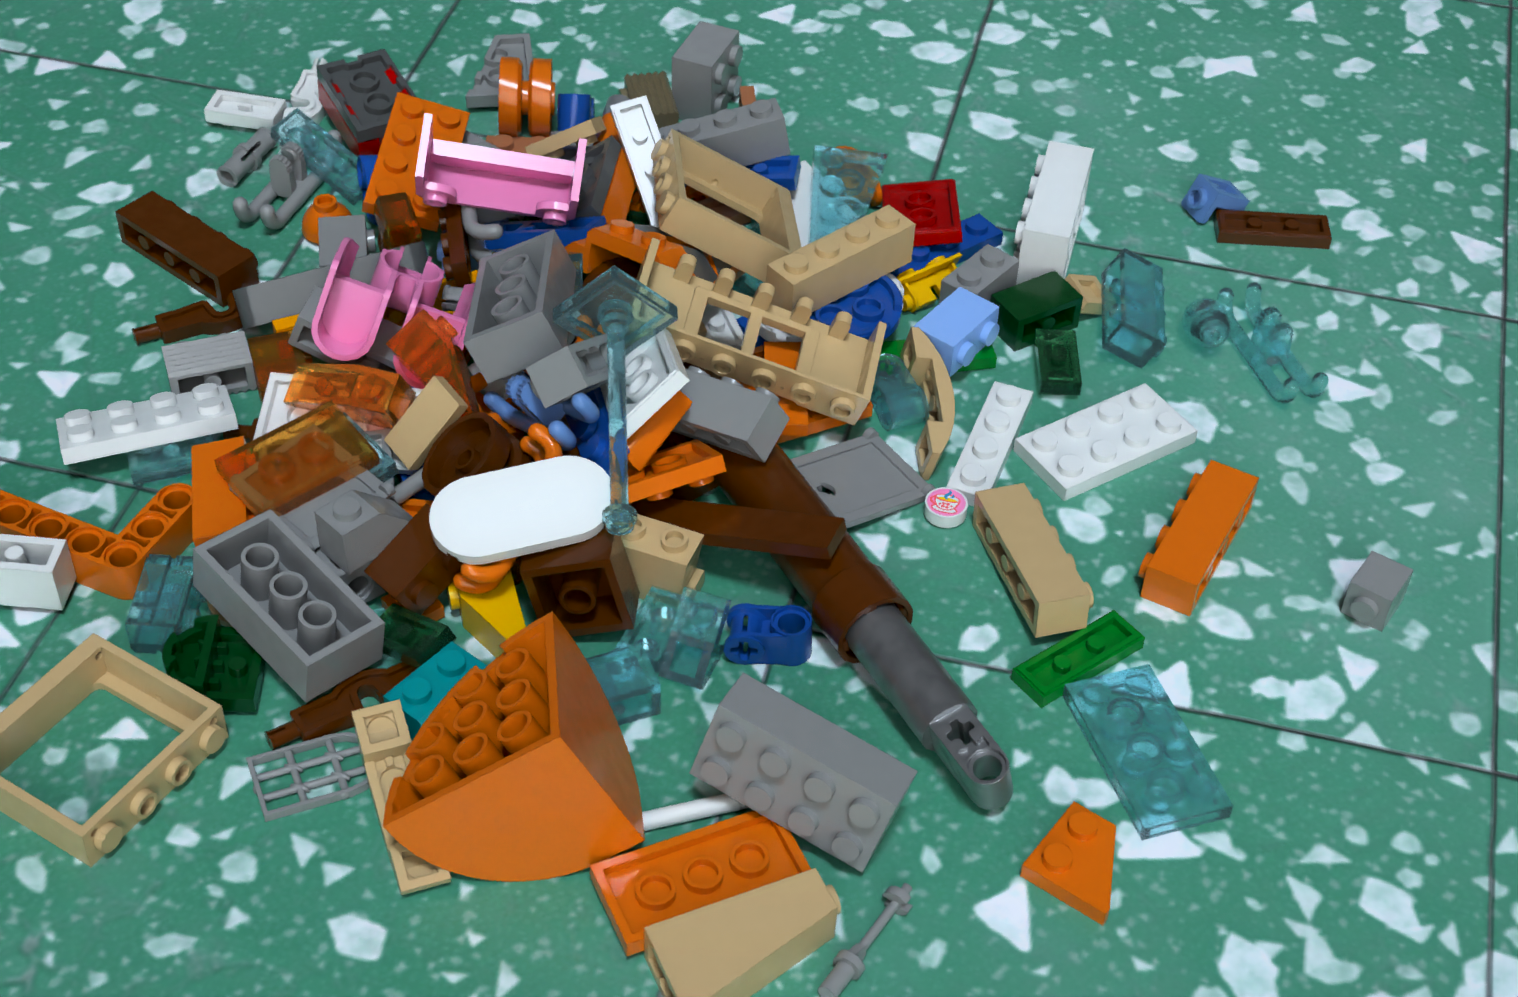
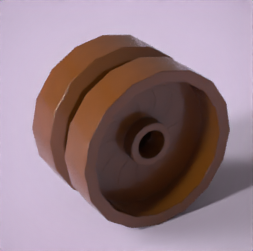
[422,412,535,497]

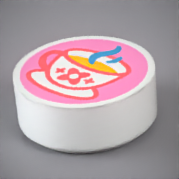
[924,487,968,528]

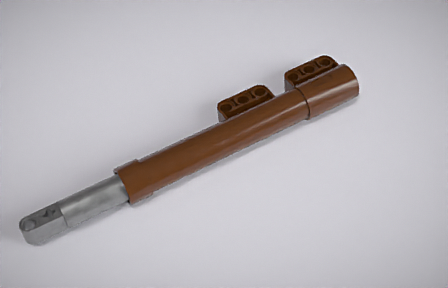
[571,257,1013,810]

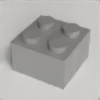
[672,21,743,120]

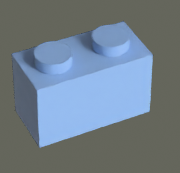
[913,287,1000,377]

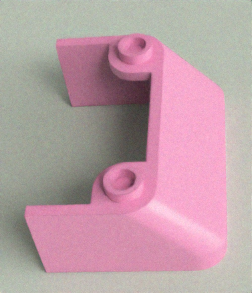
[415,113,587,226]

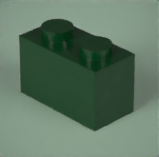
[990,271,1083,352]

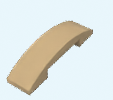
[900,327,955,480]
[351,699,451,895]

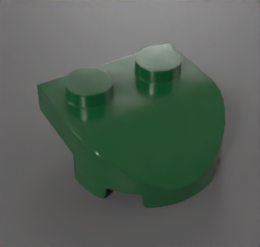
[162,615,266,712]

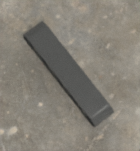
[232,241,428,330]

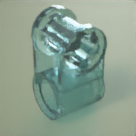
[870,353,929,431]

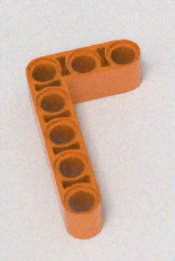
[0,483,193,600]

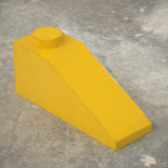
[446,563,526,658]

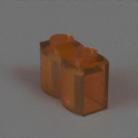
[374,192,422,252]

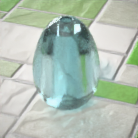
[1182,298,1231,348]

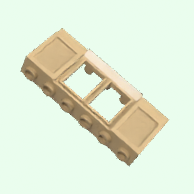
[617,237,887,426]

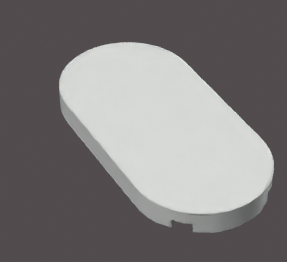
[429,456,615,565]

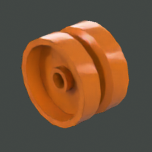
[498,57,555,138]

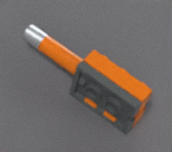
[538,94,636,225]

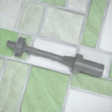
[818,883,913,997]

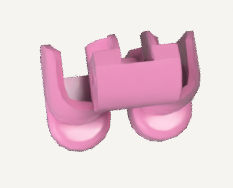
[311,237,475,389]

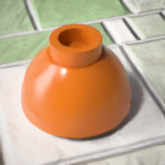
[302,194,352,244]

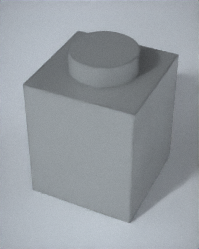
[1341,551,1413,632]

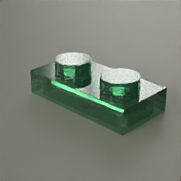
[1034,329,1082,395]
[380,603,456,668]

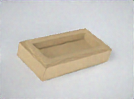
[384,375,469,470]

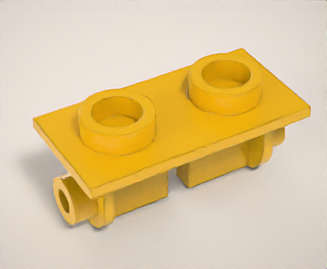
[896,252,962,312]

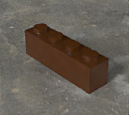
[115,191,259,308]

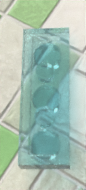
[270,108,363,205]

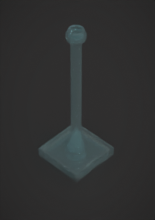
[553,265,678,536]

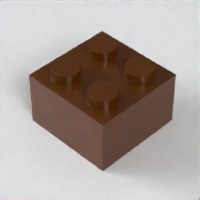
[520,523,640,637]

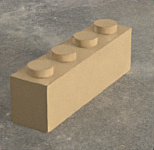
[766,205,916,312]
[972,483,1094,638]

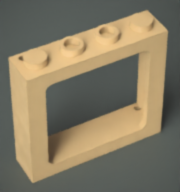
[650,129,801,283]
[0,633,229,867]

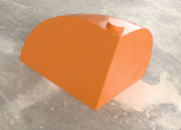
[383,611,645,882]

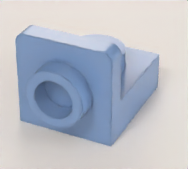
[1181,173,1249,224]

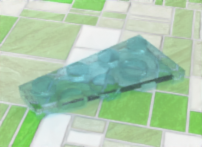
[808,145,888,244]

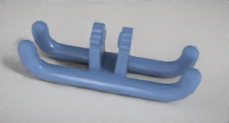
[483,371,600,451]

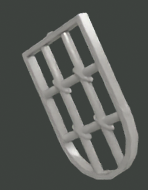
[246,732,369,822]

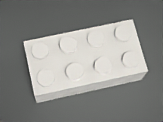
[1013,141,1094,285]

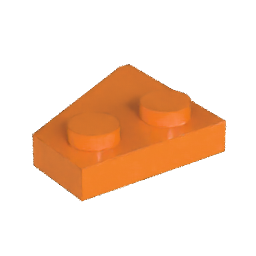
[1020,801,1116,926]

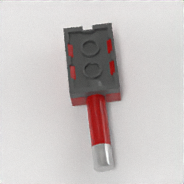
[316,49,416,160]

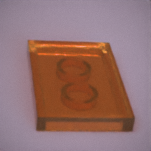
[214,401,380,517]

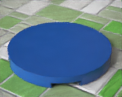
[810,275,903,340]

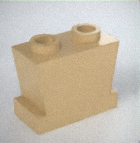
[612,511,705,613]

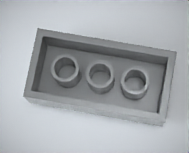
[463,229,577,384]
[193,509,385,702]
[689,673,918,873]

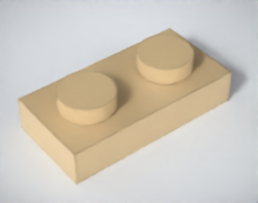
[525,115,606,158]

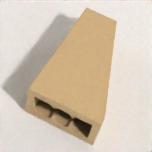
[644,868,841,997]

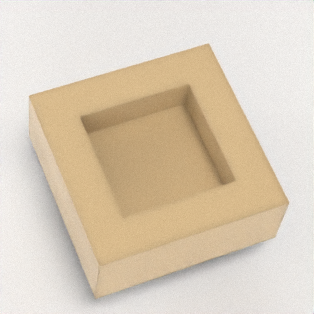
[1065,274,1114,315]

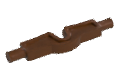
[132,292,243,345]
[264,652,432,750]

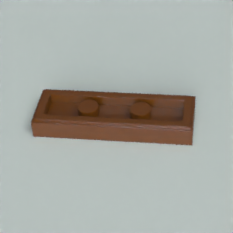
[1214,209,1332,249]

